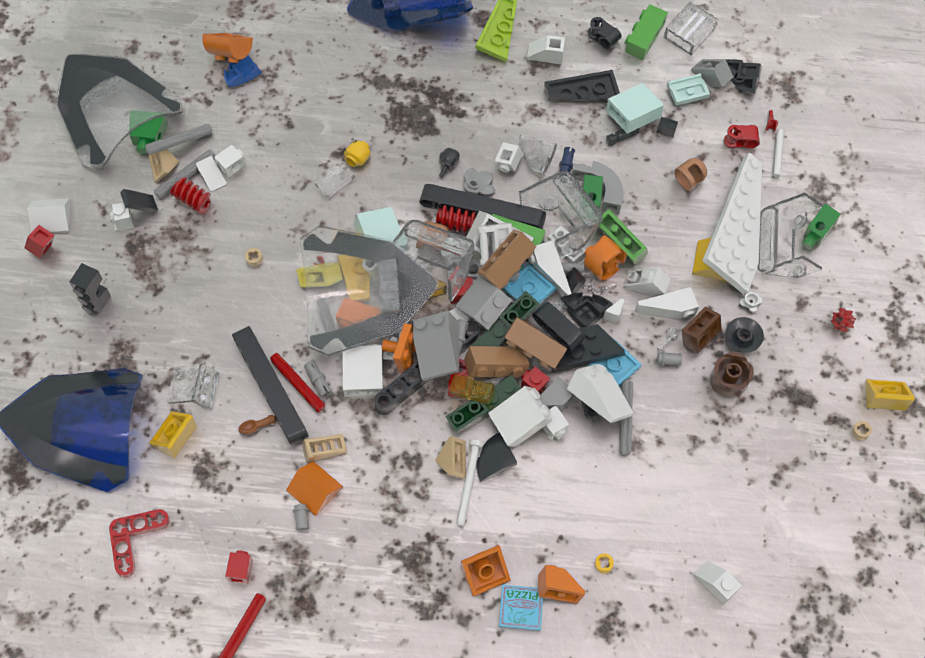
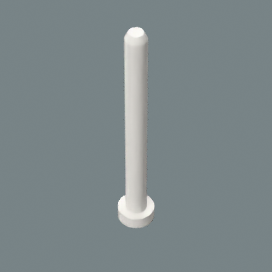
[457,440,483,527]

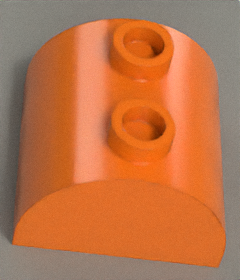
[202,33,253,63]

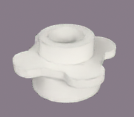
[740,291,762,312]

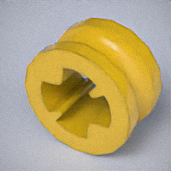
[595,553,614,573]

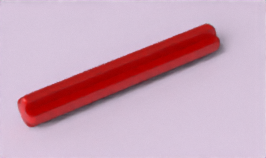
[270,353,325,413]
[219,593,266,658]

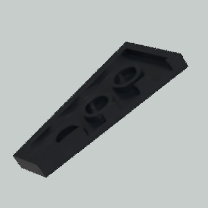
[544,70,620,102]

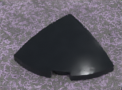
[725,59,762,95]
[561,292,613,328]
[477,432,517,483]

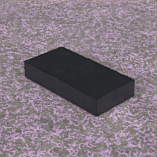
[120,189,158,213]

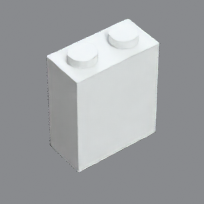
[343,343,383,397]
[488,386,552,447]

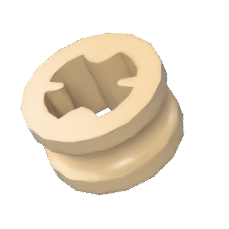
[245,248,263,266]
[852,421,872,441]

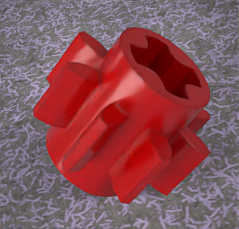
[831,308,856,332]

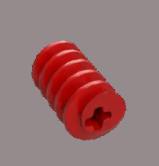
[170,177,211,214]
[435,205,476,234]

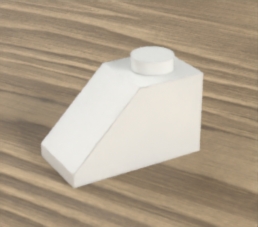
[693,561,742,605]

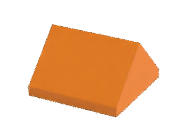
[286,461,343,516]
[460,545,511,596]

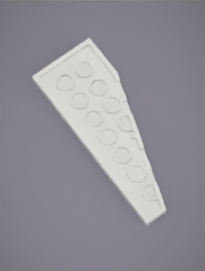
[703,152,762,294]

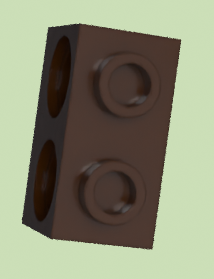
[681,306,722,353]

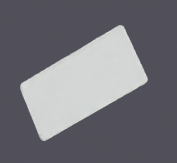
[196,156,227,192]

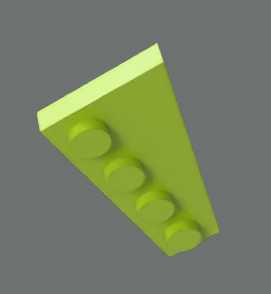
[475,0,517,63]

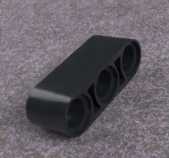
[532,302,585,352]

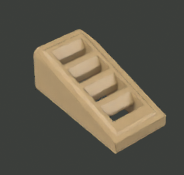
[302,434,347,463]

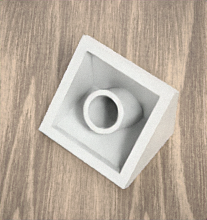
[27,198,70,233]

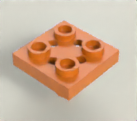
[382,323,416,375]

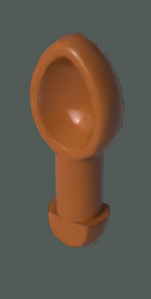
[238,415,276,435]

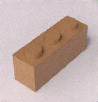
[477,229,536,290]
[504,317,567,369]
[464,346,530,378]

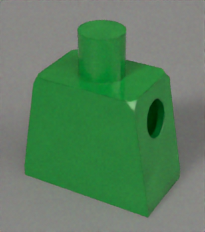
[130,111,168,154]
[580,175,603,222]
[802,204,841,249]

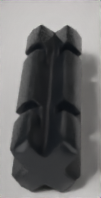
[606,128,640,145]

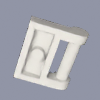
[477,223,512,265]

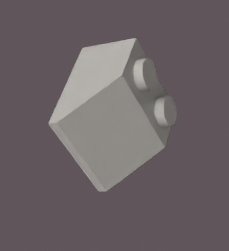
[455,277,512,330]

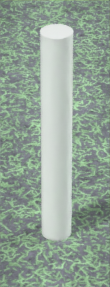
[773,129,784,178]

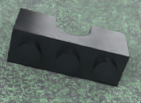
[69,263,111,314]

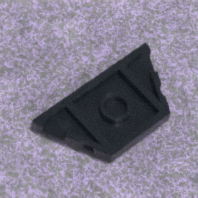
[552,324,625,373]

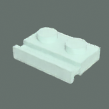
[667,73,710,106]

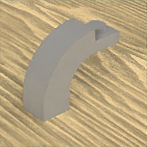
[571,161,623,214]

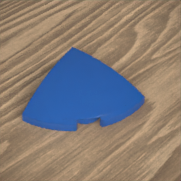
[224,55,262,87]

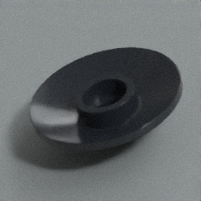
[725,317,764,353]

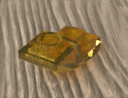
[449,375,495,403]

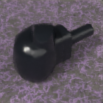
[439,147,460,178]

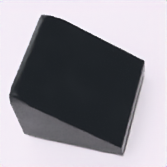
[656,117,678,137]
[566,267,586,294]

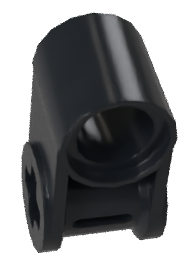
[588,17,622,50]

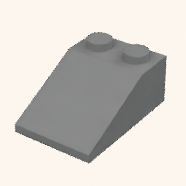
[413,311,459,381]

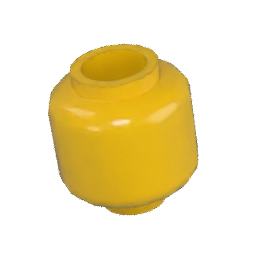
[344,140,371,167]

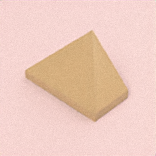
[148,149,179,183]
[435,436,466,479]

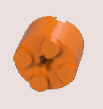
[584,235,627,281]

